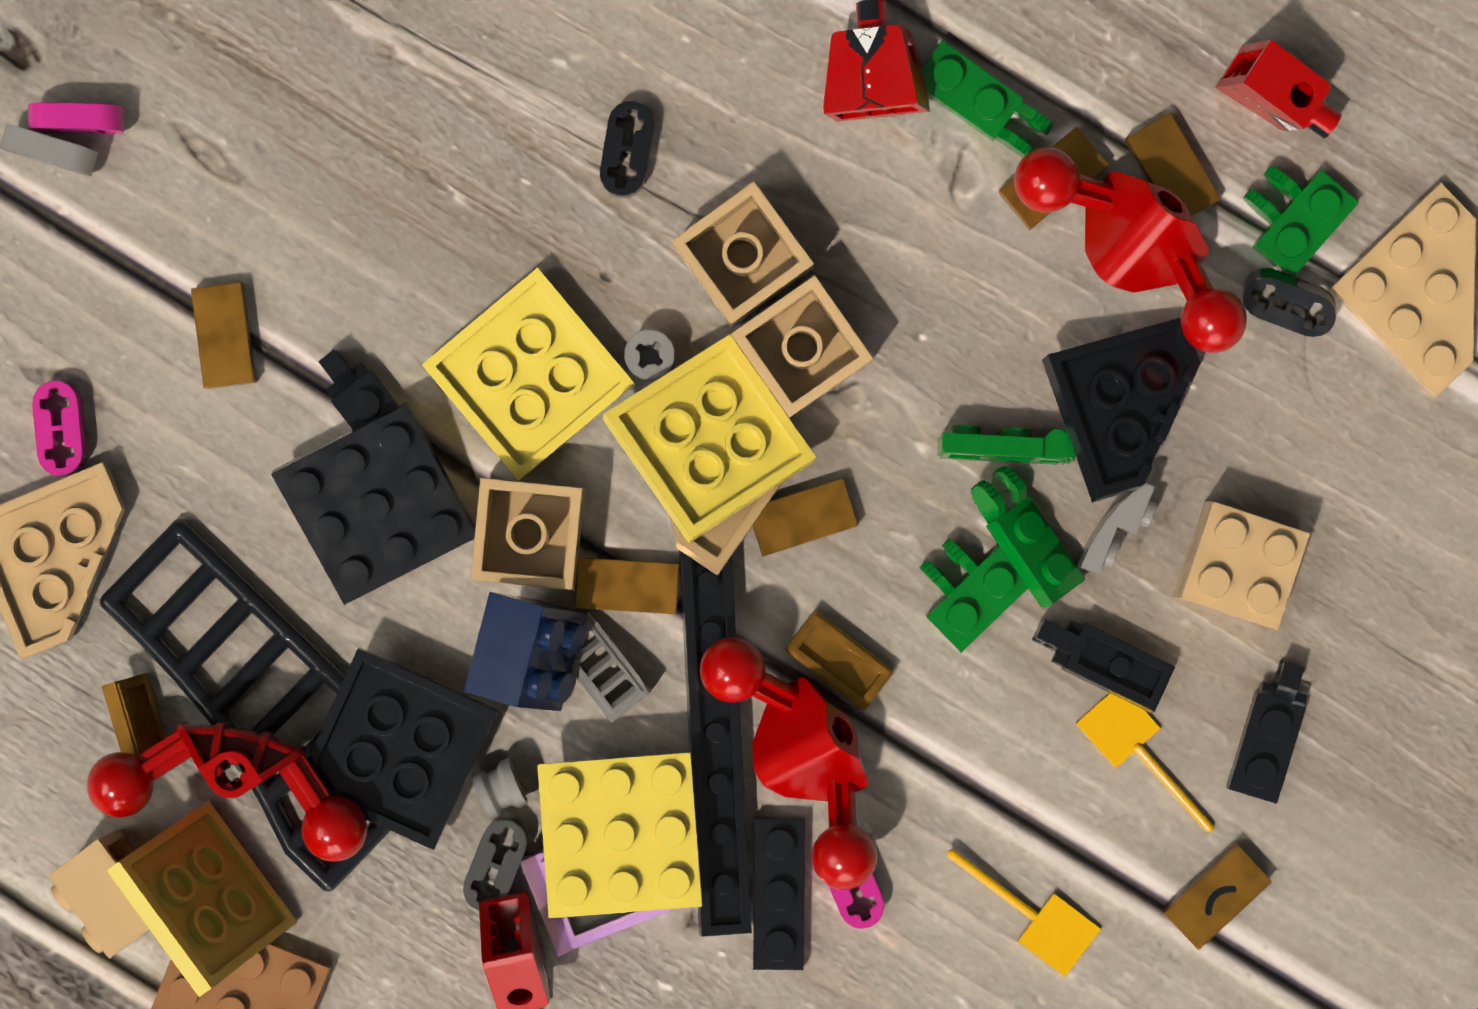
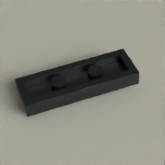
[753,816,805,970]

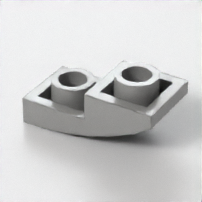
[1076,483,1158,574]

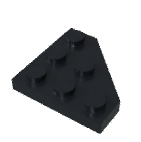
[1042,317,1201,503]

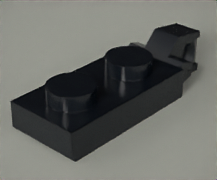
[318,349,399,429]
[1032,619,1175,713]
[1226,660,1307,804]

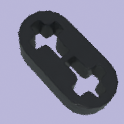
[600,101,654,198]
[1243,268,1336,337]

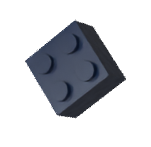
[464,592,586,711]

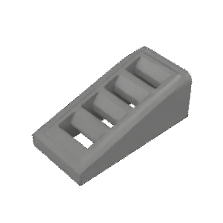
[572,612,652,723]

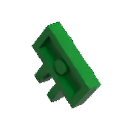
[1243,165,1359,277]
[919,538,1028,653]

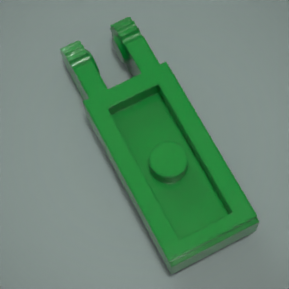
[921,40,1054,158]
[937,425,1076,465]
[970,465,1086,609]

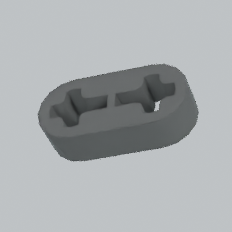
[463,817,529,911]

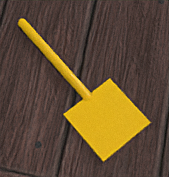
[1075,693,1214,832]
[947,849,1101,977]

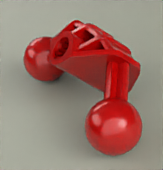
[1014,147,1247,353]
[700,637,877,890]
[87,721,367,862]

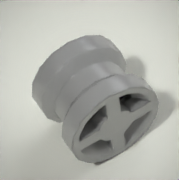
[624,330,676,381]
[471,758,528,820]

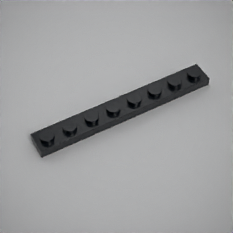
[679,550,752,937]

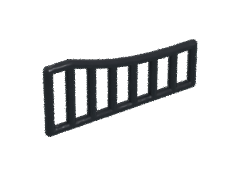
[100,519,390,892]

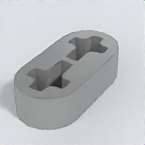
[0,124,98,177]

